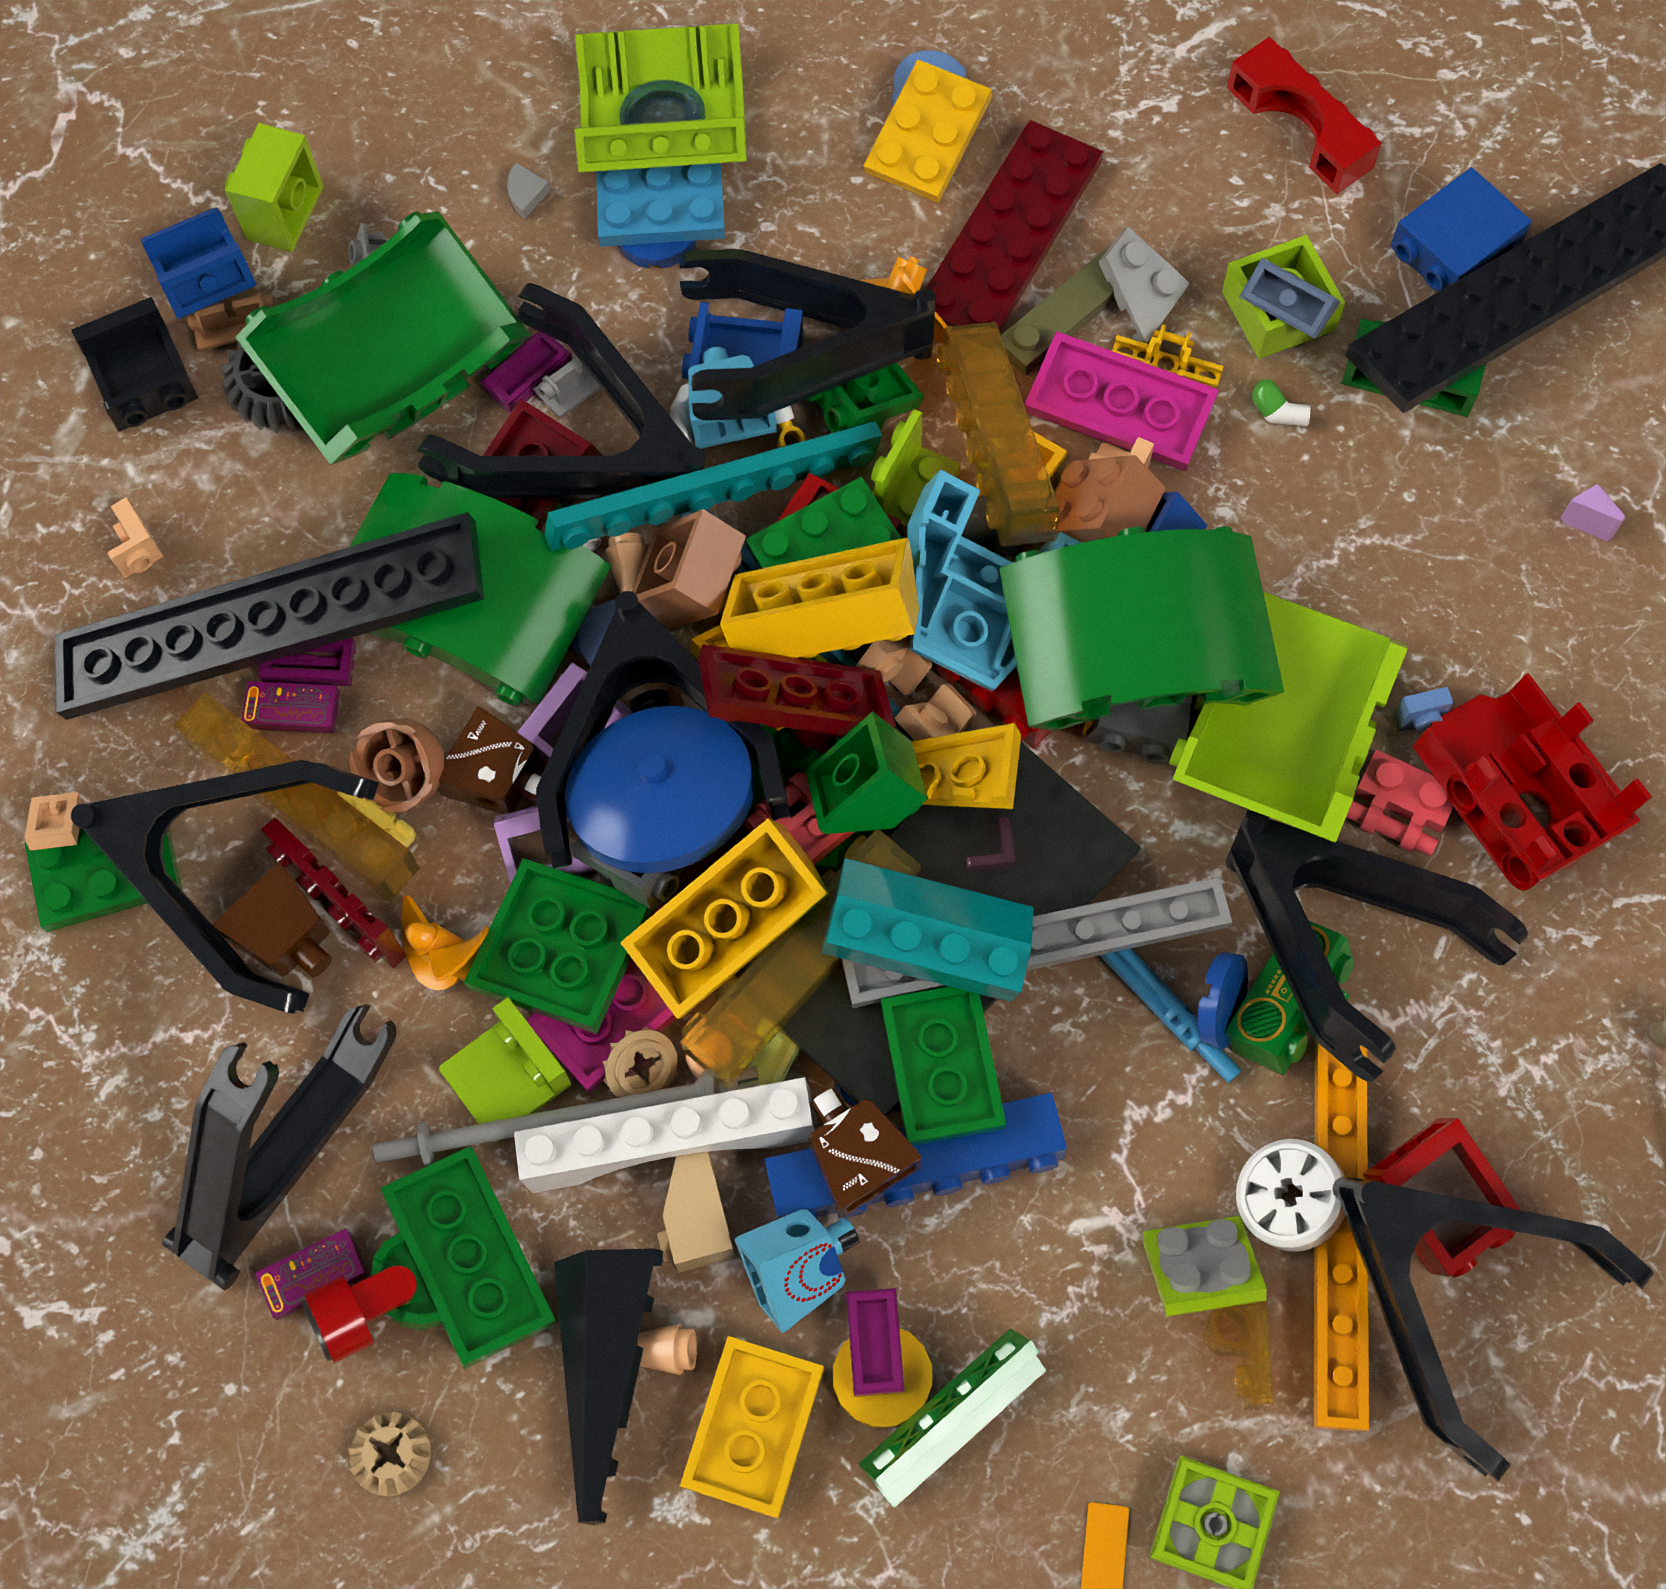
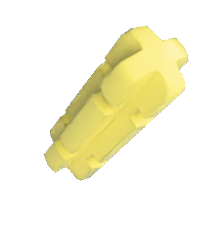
[336,791,416,851]

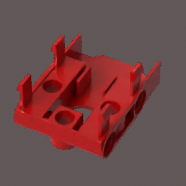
[1412,673,1652,891]

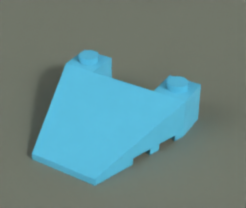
[907,469,1082,691]

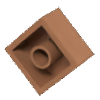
[1034,455,1166,543]
[632,509,746,630]

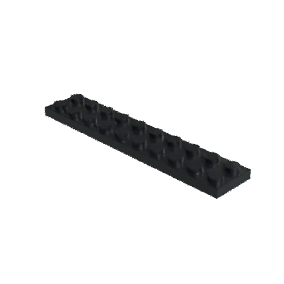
[1345,163,1666,413]
[55,512,484,720]

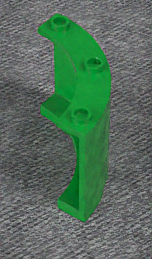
[235,211,531,465]
[349,473,612,707]
[999,526,1284,731]

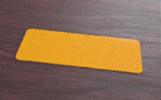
[1081,1502,1129,1589]

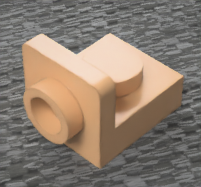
[108,498,164,577]
[855,636,932,695]
[895,683,977,741]
[24,792,83,851]

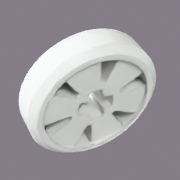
[1236,1139,1345,1252]

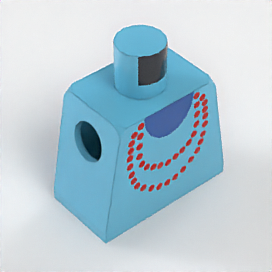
[734,1209,860,1333]

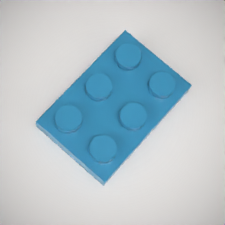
[596,163,725,247]

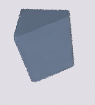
[1239,258,1341,339]

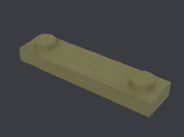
[995,245,1115,375]

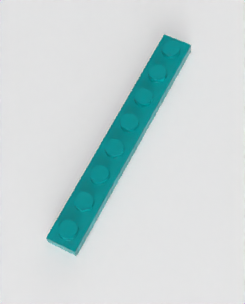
[544,421,883,551]

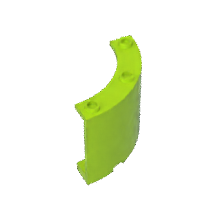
[1169,591,1408,843]

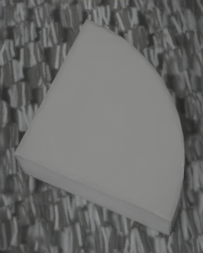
[507,162,550,219]

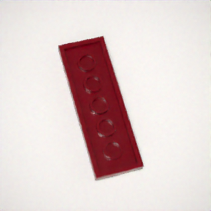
[926,120,1104,350]

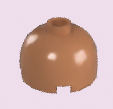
[349,718,445,812]

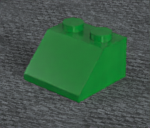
[805,712,928,834]

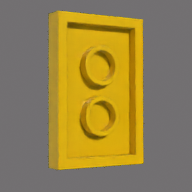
[863,59,993,204]
[680,1336,825,1519]

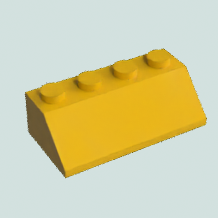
[720,537,919,659]
[620,818,830,1019]

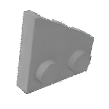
[1098,227,1190,343]

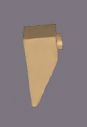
[657,1152,736,1273]

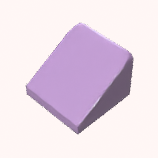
[1560,484,1626,541]

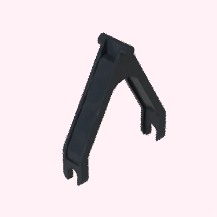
[679,249,936,421]
[417,283,706,498]
[536,591,791,869]
[71,760,379,1014]
[1226,809,1528,1082]
[162,1004,397,1290]
[1332,1176,1654,1482]

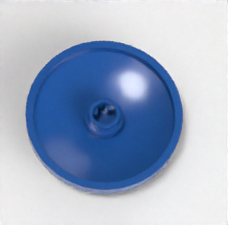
[565,706,755,873]

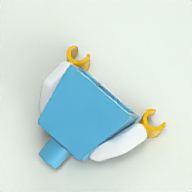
[670,347,805,449]

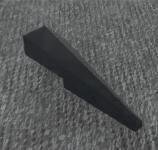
[554,1248,663,1526]

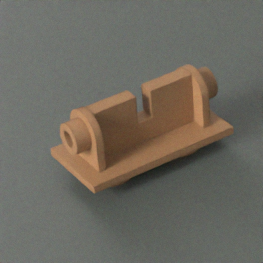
[187,292,276,351]

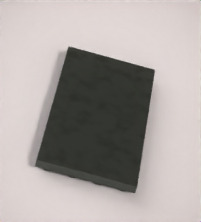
[739,724,1141,1116]

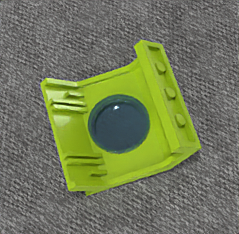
[574,23,747,172]

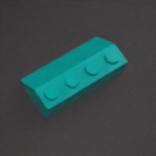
[821,858,1034,1002]

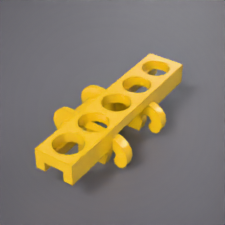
[1111,324,1224,389]

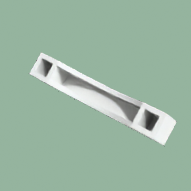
[514,1077,818,1193]

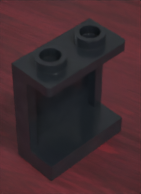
[71,297,198,431]

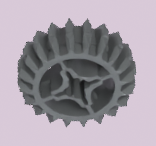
[222,341,298,434]

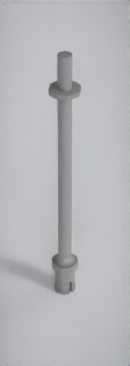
[373,1065,760,1166]

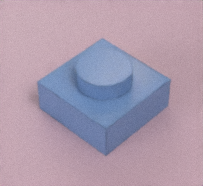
[1394,687,1453,732]

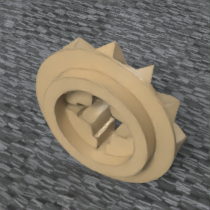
[602,1026,677,1098]
[348,1411,431,1497]

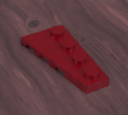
[261,817,406,968]

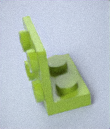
[871,409,961,535]
[439,997,572,1142]

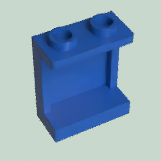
[1391,167,1532,291]
[141,207,257,319]
[682,302,804,407]

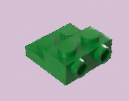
[806,363,924,433]

